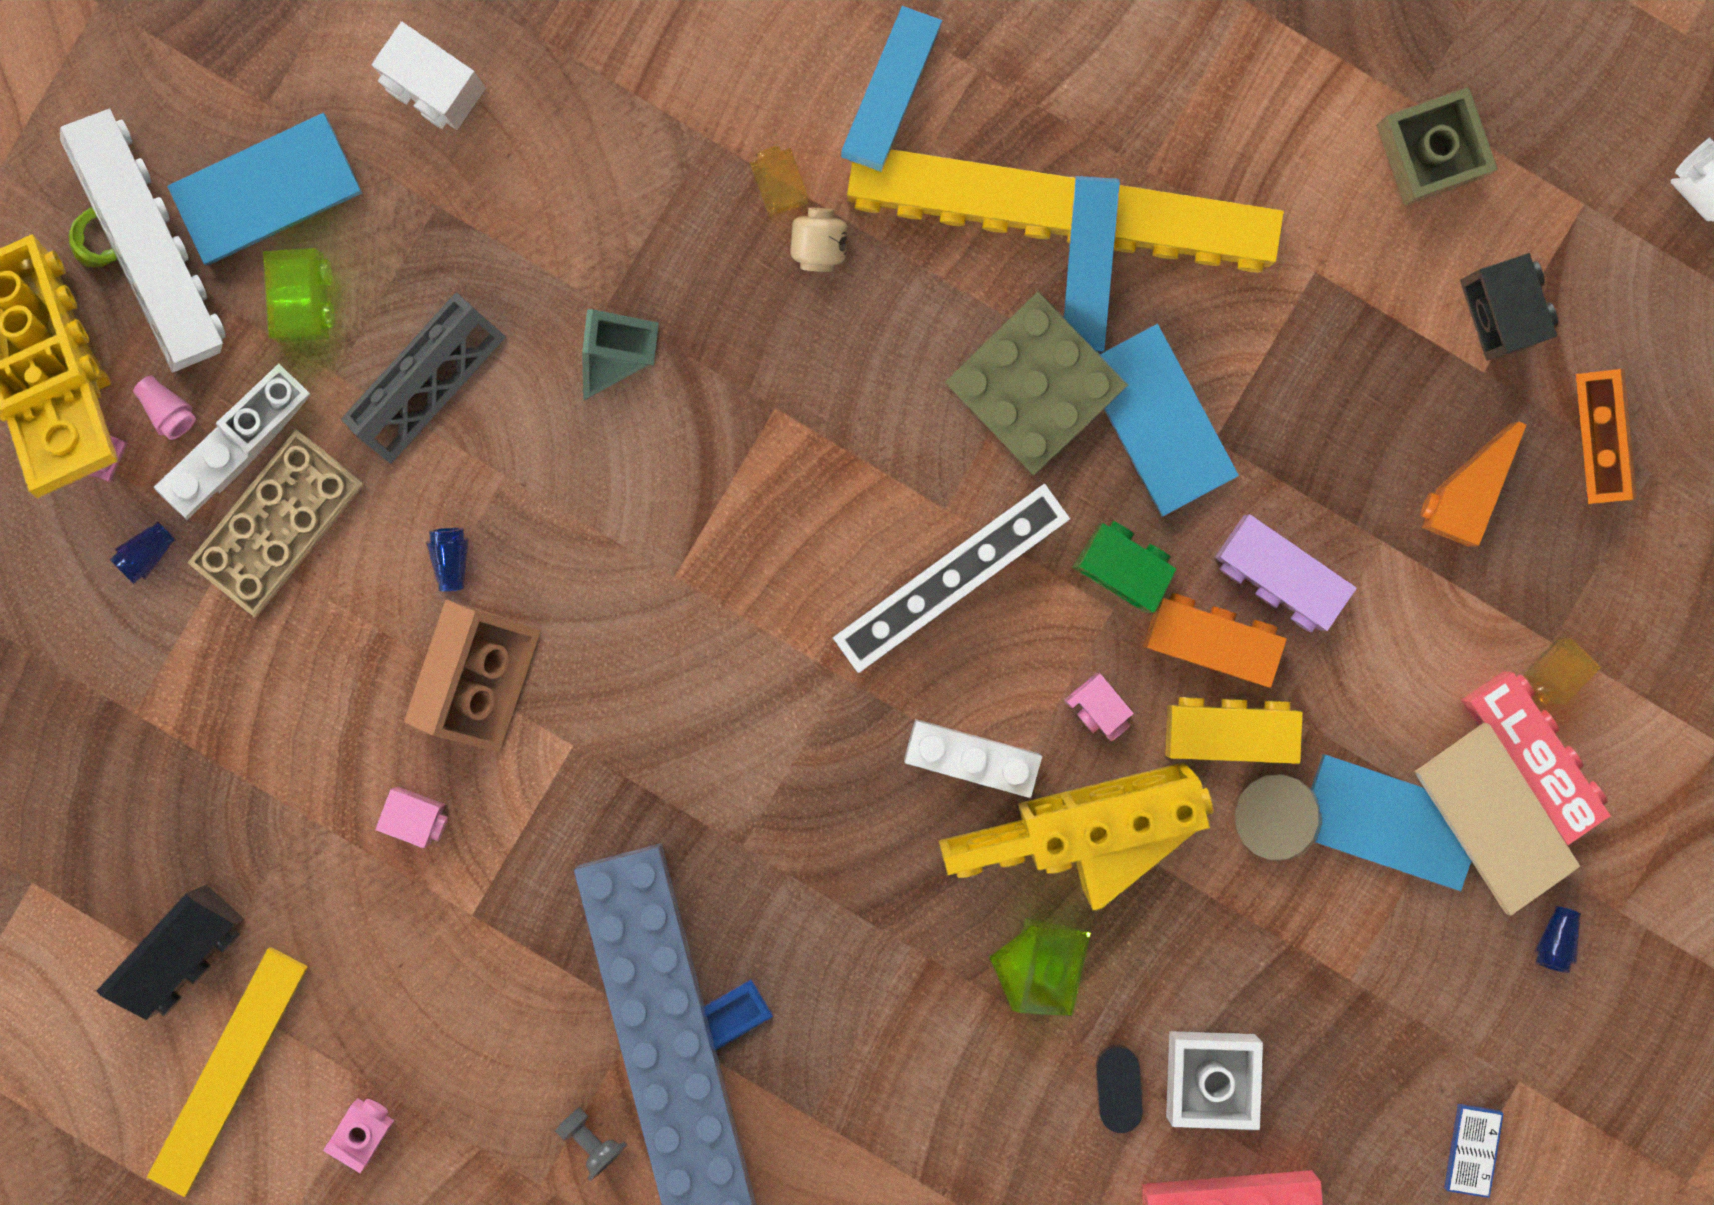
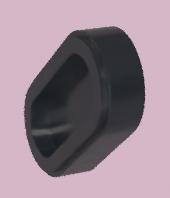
[1096,1045,1143,1133]

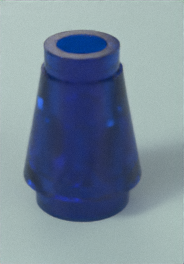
[109,521,176,584]
[425,527,469,592]
[1534,906,1581,973]

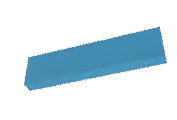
[841,6,942,172]
[1063,176,1120,351]

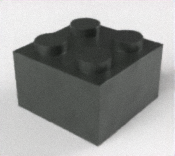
[1460,253,1559,361]

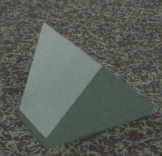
[582,309,659,401]

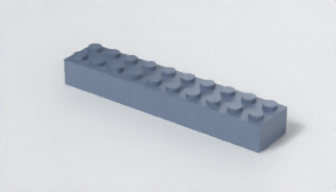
[574,843,757,1205]

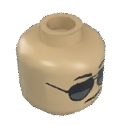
[790,207,848,272]

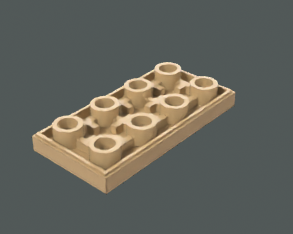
[187,429,365,617]
[1414,723,1581,916]

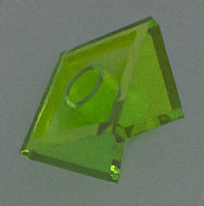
[989,918,1091,1016]

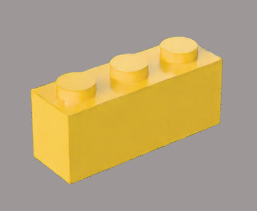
[1165,697,1302,764]

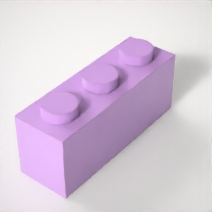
[1214,514,1357,633]

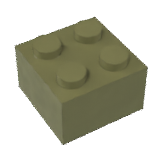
[1376,87,1498,206]

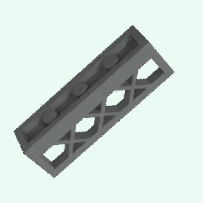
[341,292,506,464]

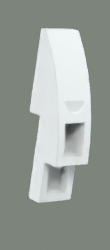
[154,364,310,520]

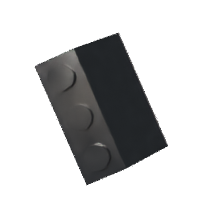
[96,884,244,1020]

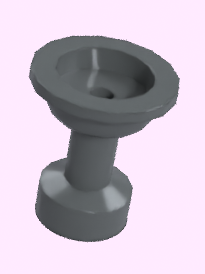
[555,1107,628,1181]

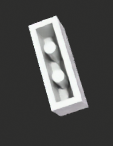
[904,719,1042,798]

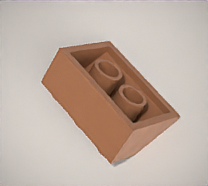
[404,599,541,752]

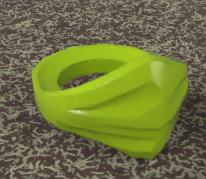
[68,207,117,267]

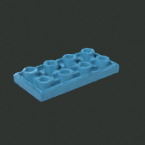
[167,112,363,266]
[1100,324,1239,517]
[1311,754,1471,891]

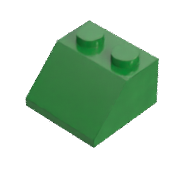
[1072,521,1176,613]

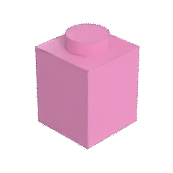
[375,786,448,848]

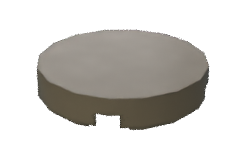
[1235,774,1322,861]

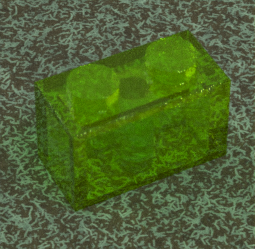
[263,248,335,342]

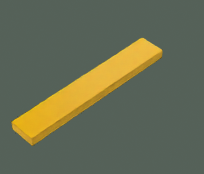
[147,947,308,1197]

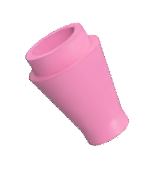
[133,376,196,440]

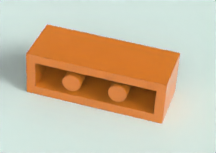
[1576,369,1637,504]
[1142,593,1287,688]

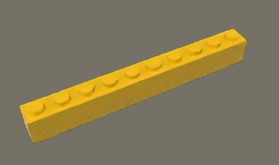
[847,149,1284,273]

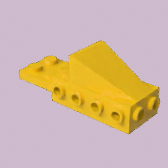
[0,234,118,498]
[938,762,1213,910]

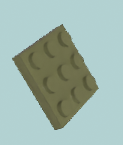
[945,291,1129,475]

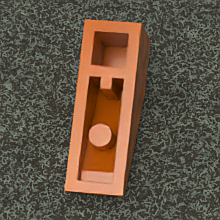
[1420,421,1526,547]

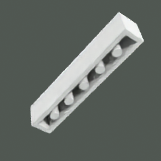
[60,108,226,373]
[833,484,1070,673]

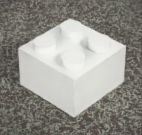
[372,21,486,130]
[1166,1031,1263,1130]

